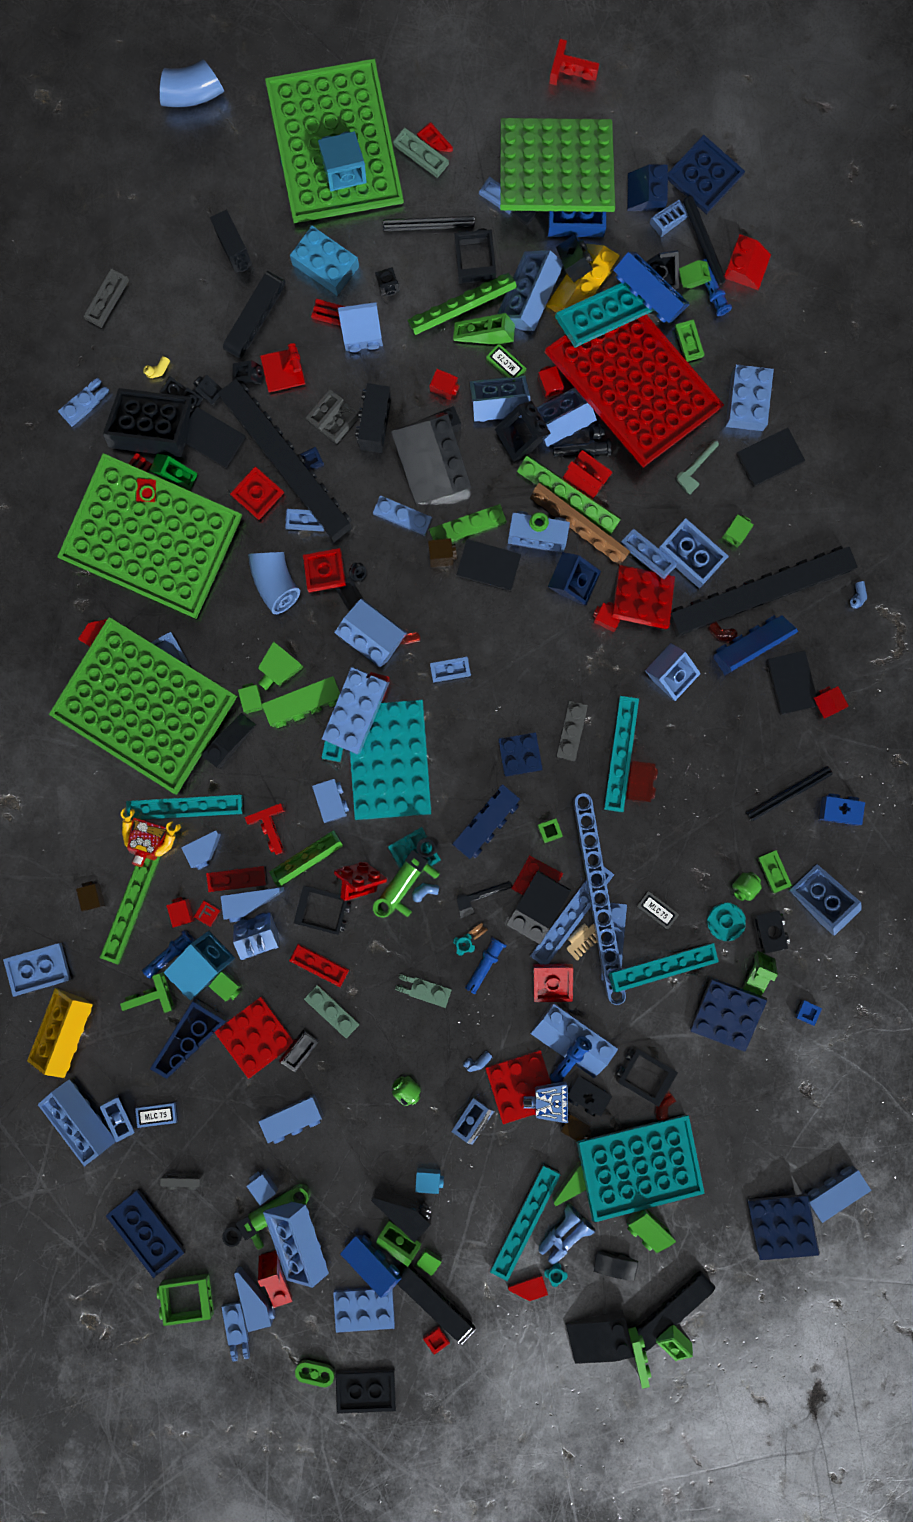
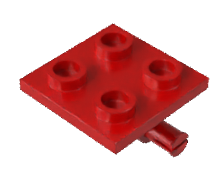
[260,343,305,393]

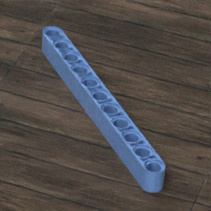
[573,793,626,1005]

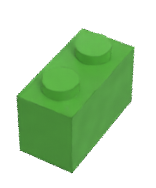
[376,1221,421,1267]

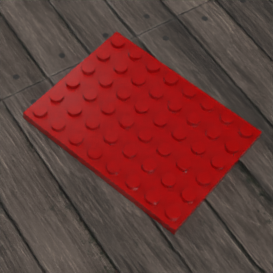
[544,314,724,468]

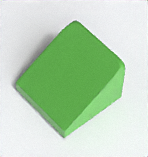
[415,1248,442,1276]

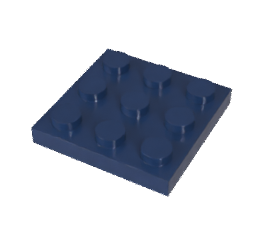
[668,135,745,215]
[690,977,767,1052]
[748,1194,820,1260]

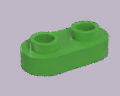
[295,1360,335,1387]

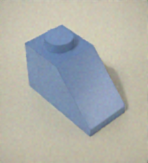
[181,830,221,870]

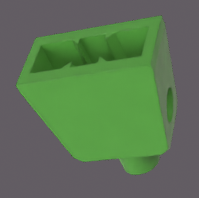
[258,642,304,690]

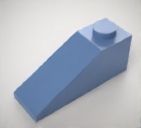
[234,1267,275,1332]

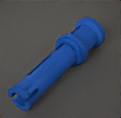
[701,259,732,316]
[142,930,195,979]
[465,937,507,994]
[550,1036,592,1083]

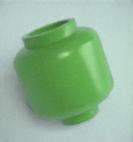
[732,872,762,901]
[392,1076,421,1106]

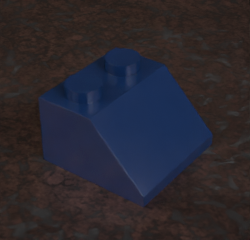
[627,164,668,211]
[548,552,601,605]

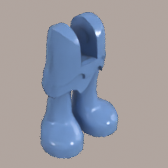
[538,1204,596,1264]

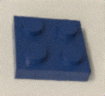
[498,732,543,777]

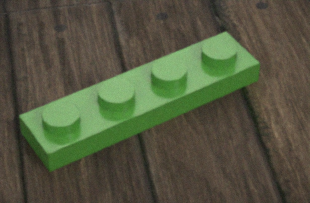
[429,504,507,542]
[269,830,343,887]

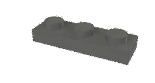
[83,268,129,328]
[556,701,588,761]

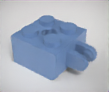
[233,913,279,960]

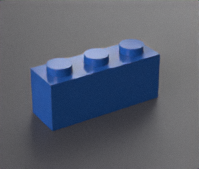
[340,1235,402,1298]

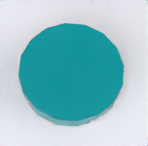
[707,902,746,941]

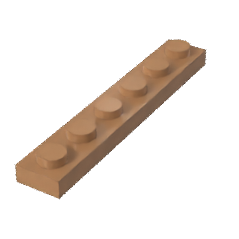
[530,483,630,565]

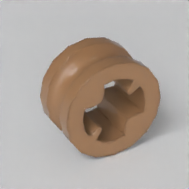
[469,922,488,940]

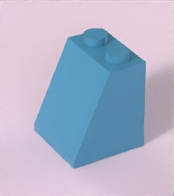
[318,131,367,192]
[164,931,235,1001]

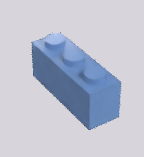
[259,1094,324,1144]
[808,1166,872,1223]

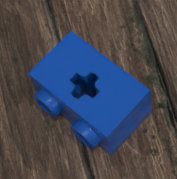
[819,793,865,826]

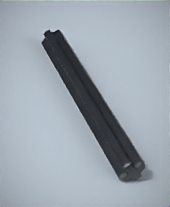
[683,196,726,286]
[382,216,475,231]
[747,766,833,821]

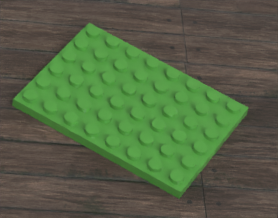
[265,59,404,223]
[57,453,242,619]
[49,617,238,795]

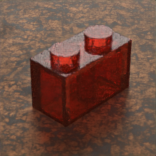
[626,761,658,803]

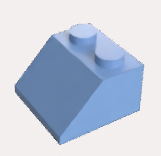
[645,643,701,701]

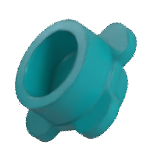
[453,934,475,956]
[544,1263,568,1287]

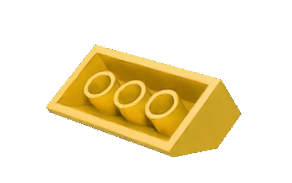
[546,244,620,313]
[27,988,93,1078]

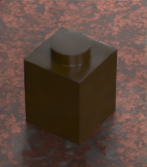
[76,881,105,911]
[560,1111,592,1141]

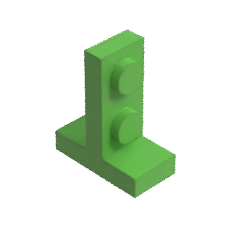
[742,951,778,996]
[120,972,176,1013]

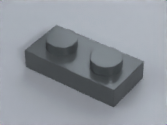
[160,1174,203,1190]

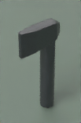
[457,881,512,918]

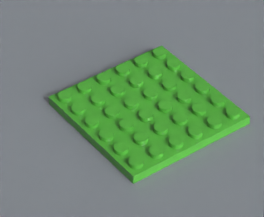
[500,118,615,212]

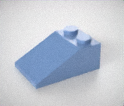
[338,302,383,352]
[790,864,862,936]
[221,887,284,923]

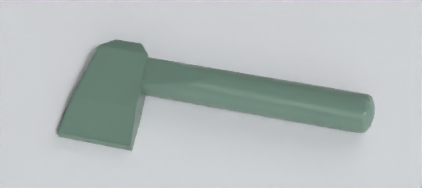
[676,440,719,495]

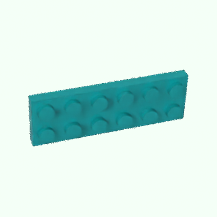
[555,282,655,348]

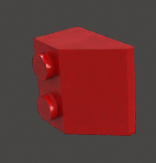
[724,234,771,290]

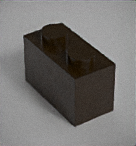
[428,538,457,568]

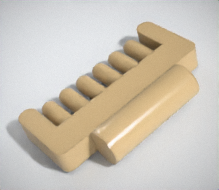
[566,923,605,960]

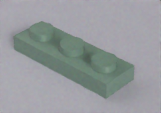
[393,128,449,178]
[304,985,360,1039]

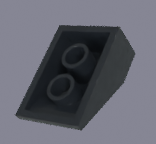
[506,870,571,944]
[371,1188,432,1243]
[565,1310,635,1364]

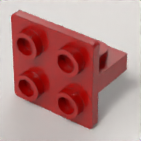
[562,450,612,499]
[334,862,387,901]

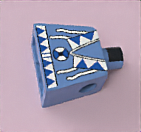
[523,1082,568,1123]

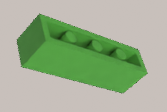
[262,676,341,728]

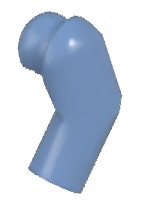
[850,581,867,608]
[412,883,439,902]
[463,1051,492,1072]

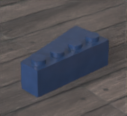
[452,784,520,859]
[150,998,227,1079]

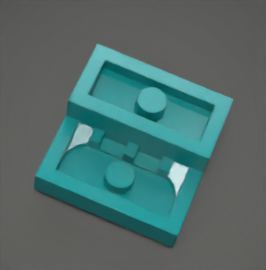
[387,827,441,869]

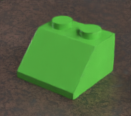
[626,1209,676,1253]

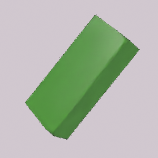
[656,1325,693,1361]

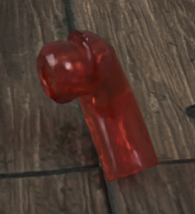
[709,622,738,641]
[400,632,420,645]
[655,1093,676,1121]

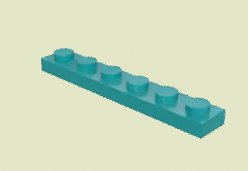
[604,696,639,812]
[126,795,243,820]
[609,943,719,992]
[490,1164,561,1282]

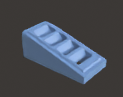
[650,200,689,237]

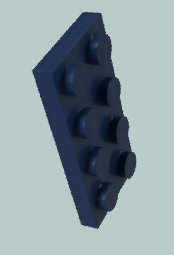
[106,1190,186,1278]

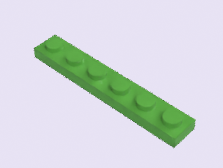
[407,273,517,335]
[517,455,622,535]

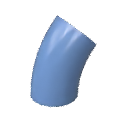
[160,59,224,107]
[248,552,300,614]

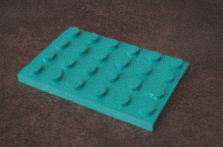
[350,700,431,820]
[577,1115,705,1222]

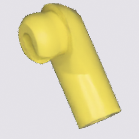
[143,356,170,378]

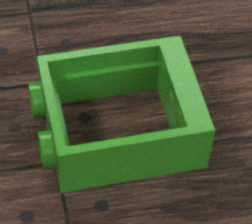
[157,1273,214,1326]

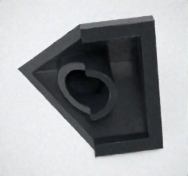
[646,250,679,289]

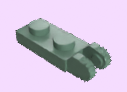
[395,974,452,1008]

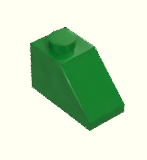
[149,454,198,490]

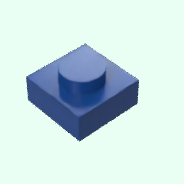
[795,1000,822,1026]

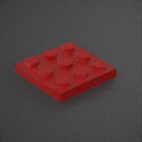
[612,565,675,629]
[214,996,294,1079]
[485,1050,551,1124]

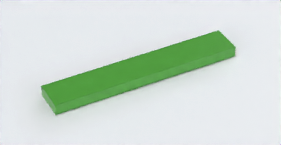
[100,856,161,965]

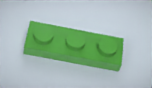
[628,1327,651,1389]

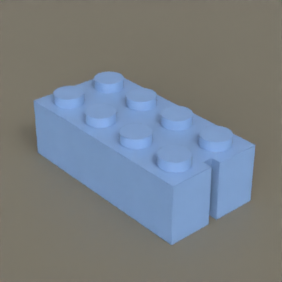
[322,667,390,754]

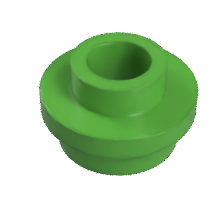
[529,512,549,532]

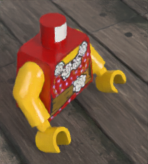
[121,808,181,867]

